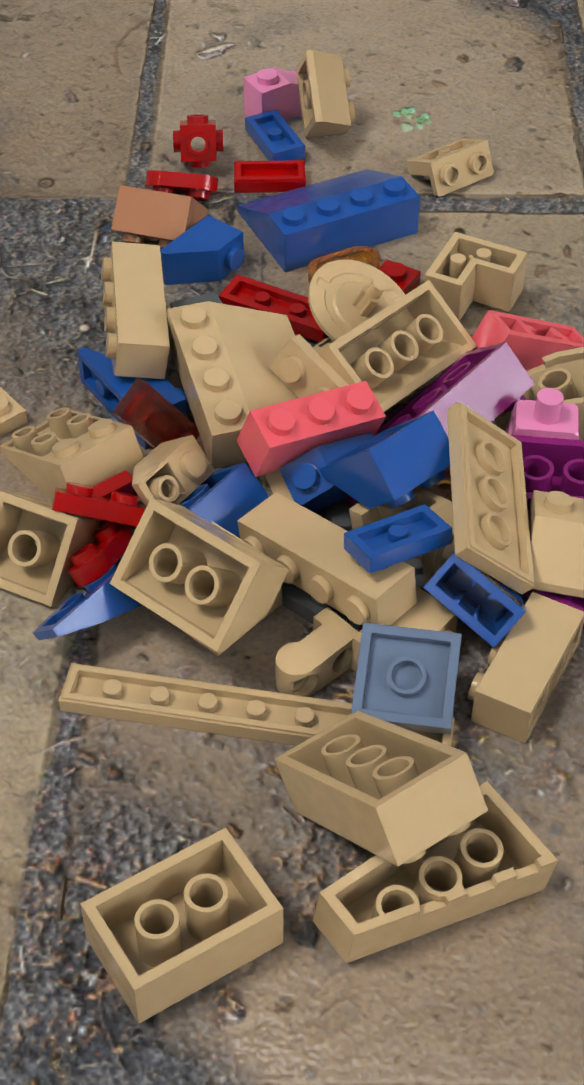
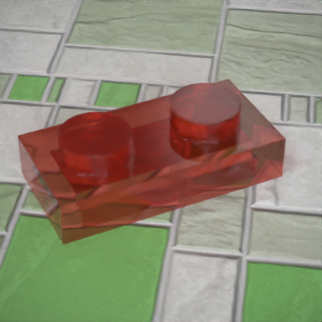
[112,378,200,449]

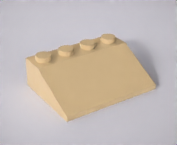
[167,301,298,469]

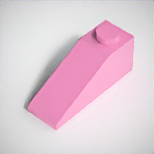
[243,68,302,121]

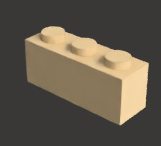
[468,592,584,743]

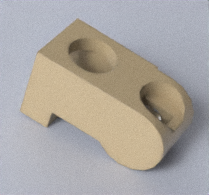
[275,607,358,697]

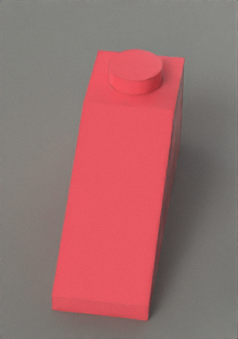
[472,310,584,371]

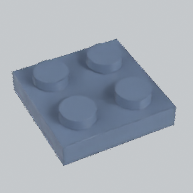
[351,622,462,735]

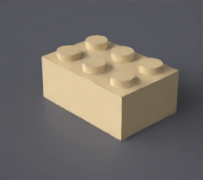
[80,827,283,1024]

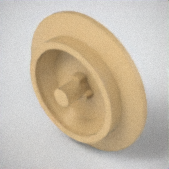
[308,259,405,341]

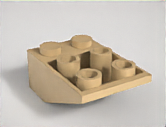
[0,408,144,501]

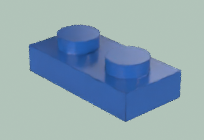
[245,110,305,161]
[344,504,452,574]

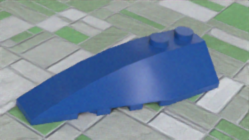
[33,462,269,640]

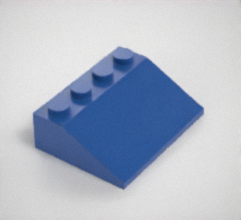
[237,169,420,272]

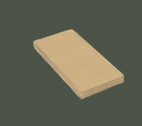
[447,401,534,595]

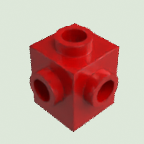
[173,114,224,168]

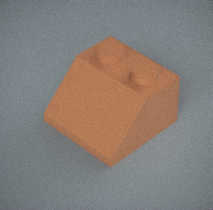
[111,185,209,249]

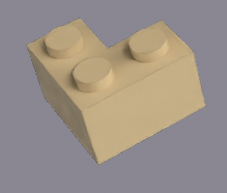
[424,232,528,321]

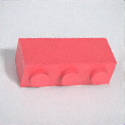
[236,381,386,477]

